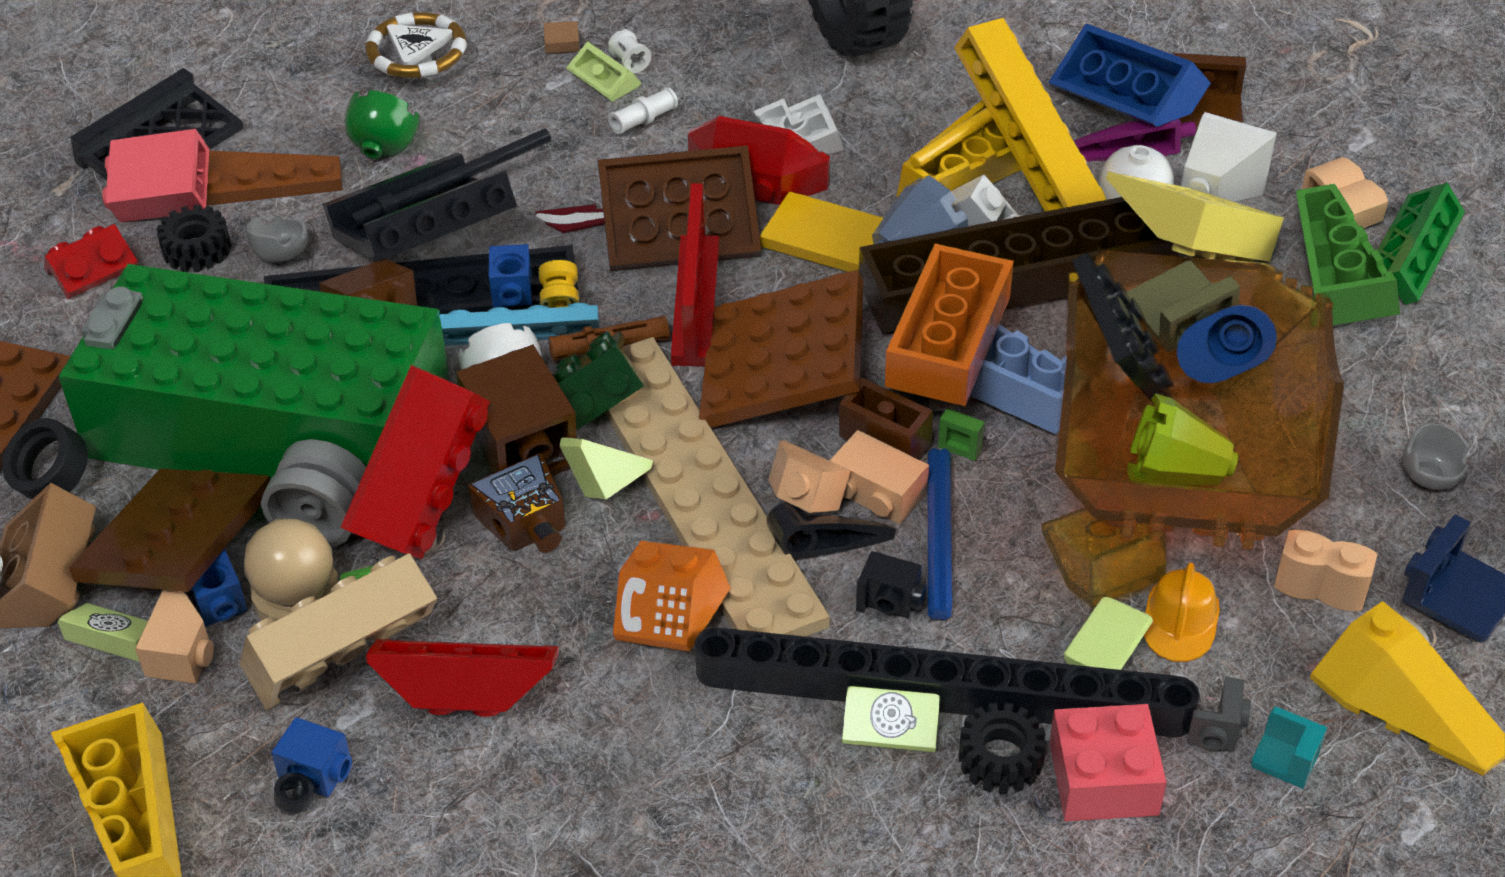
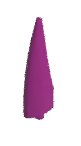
[1073,119,1196,162]

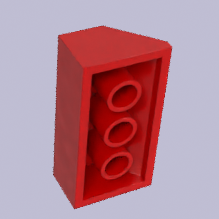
[340,365,490,559]

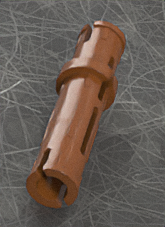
[548,315,670,362]

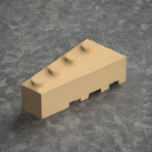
[240,553,438,711]

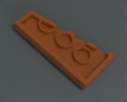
[206,150,343,206]

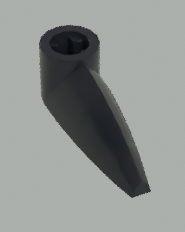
[766,502,896,558]

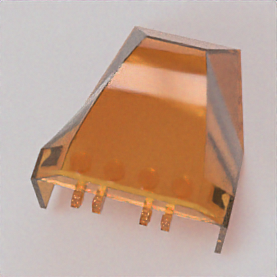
[1055,250,1344,550]

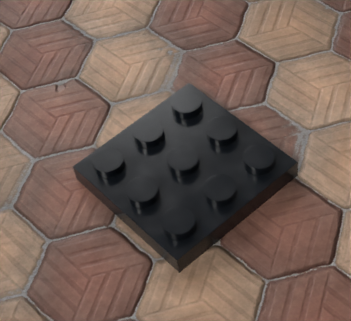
[1072,253,1174,404]

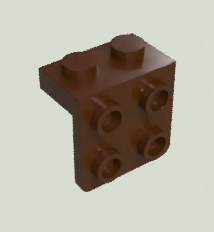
[1173,53,1246,132]

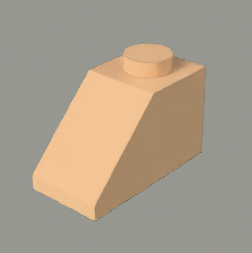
[768,440,851,513]
[135,590,214,684]

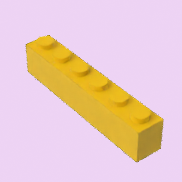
[954,17,1107,211]

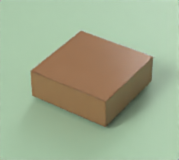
[544,21,580,54]

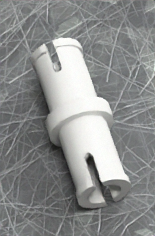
[608,88,678,134]

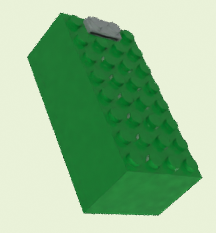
[58,264,450,479]

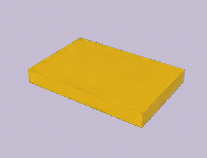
[760,191,883,272]

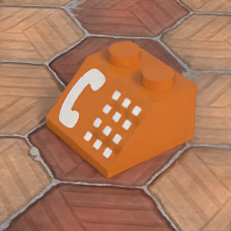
[613,541,731,652]

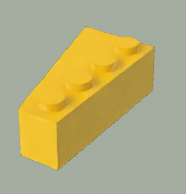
[896,100,1021,197]

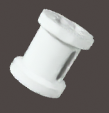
[608,29,651,74]

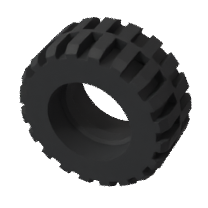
[808,0,913,57]

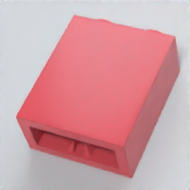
[102,129,209,223]

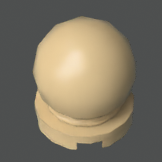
[244,519,339,621]

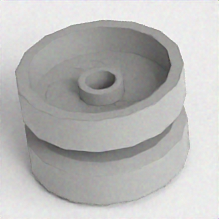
[261,439,366,547]

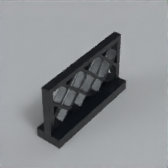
[70,68,243,180]

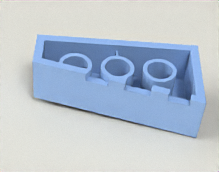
[970,324,1086,437]

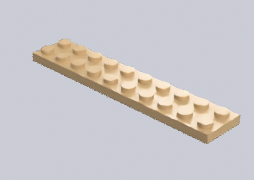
[604,337,830,637]

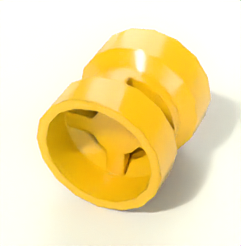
[539,260,579,308]

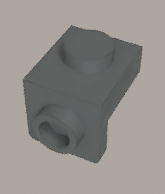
[1187,677,1251,752]

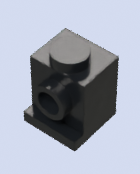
[856,551,927,619]

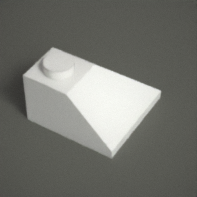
[1181,112,1277,202]

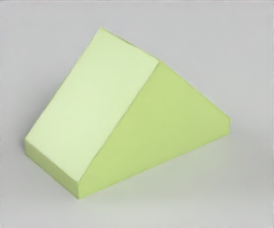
[560,438,653,499]

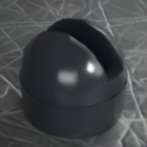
[274,772,313,816]

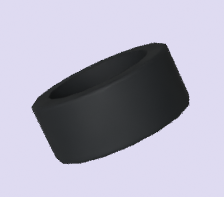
[2,418,88,500]

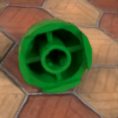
[345,90,420,159]

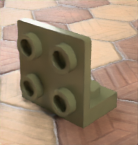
[1127,261,1240,353]

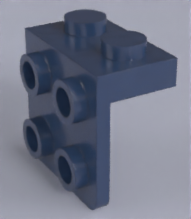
[1402,514,1505,642]

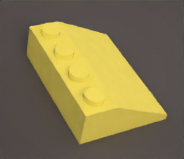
[1106,171,1284,266]

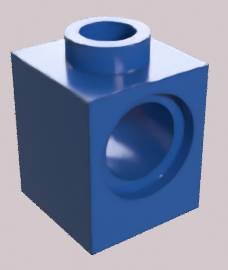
[489,244,532,307]
[190,549,248,627]
[271,717,352,798]

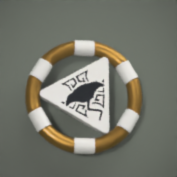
[365,12,467,78]

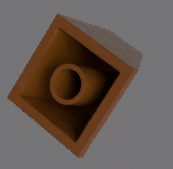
[456,344,577,476]

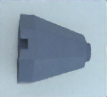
[872,175,968,244]

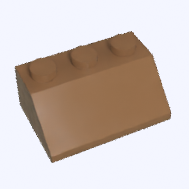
[0,483,96,628]

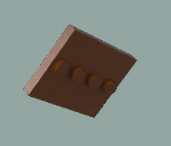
[598,146,762,271]
[69,468,271,592]

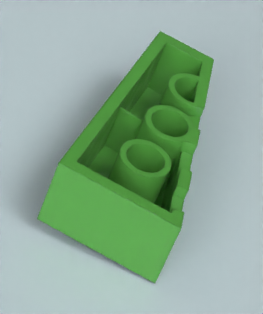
[1296,184,1400,328]

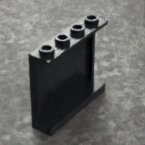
[322,153,517,262]

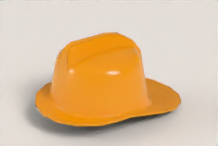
[1143,562,1220,662]

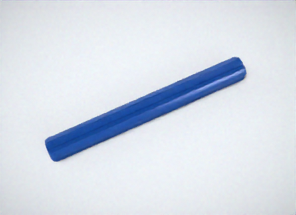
[928,448,952,621]

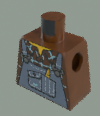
[468,453,566,553]

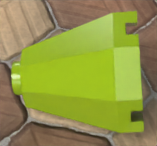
[1127,393,1238,487]

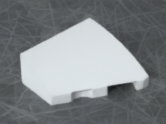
[754,94,845,154]

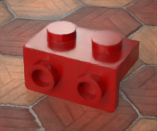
[44,224,138,299]

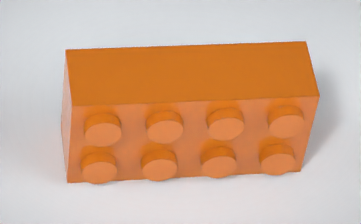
[885,244,1014,406]

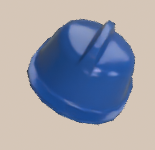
[1176,305,1277,383]

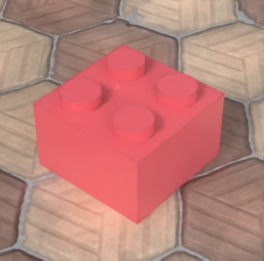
[1049,704,1167,822]

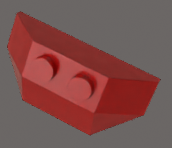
[687,116,830,205]
[366,639,559,717]

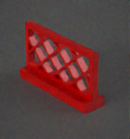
[671,183,719,367]

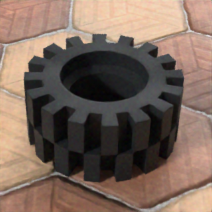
[157,205,231,272]
[958,703,1046,794]

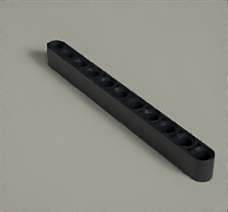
[695,627,1200,737]

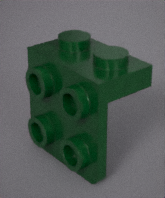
[552,331,645,430]

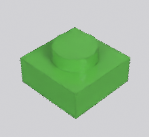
[938,408,985,461]

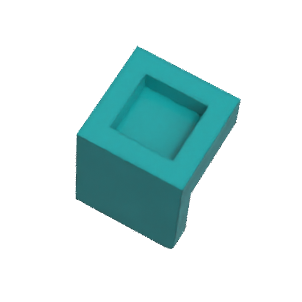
[1251,706,1328,789]

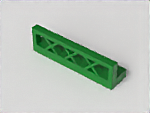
[1378,182,1465,305]

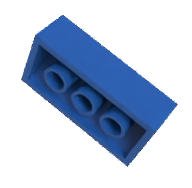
[1048,23,1211,127]

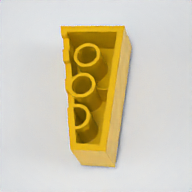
[50,702,182,877]

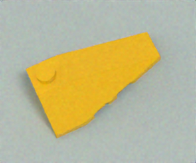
[1310,601,1505,776]

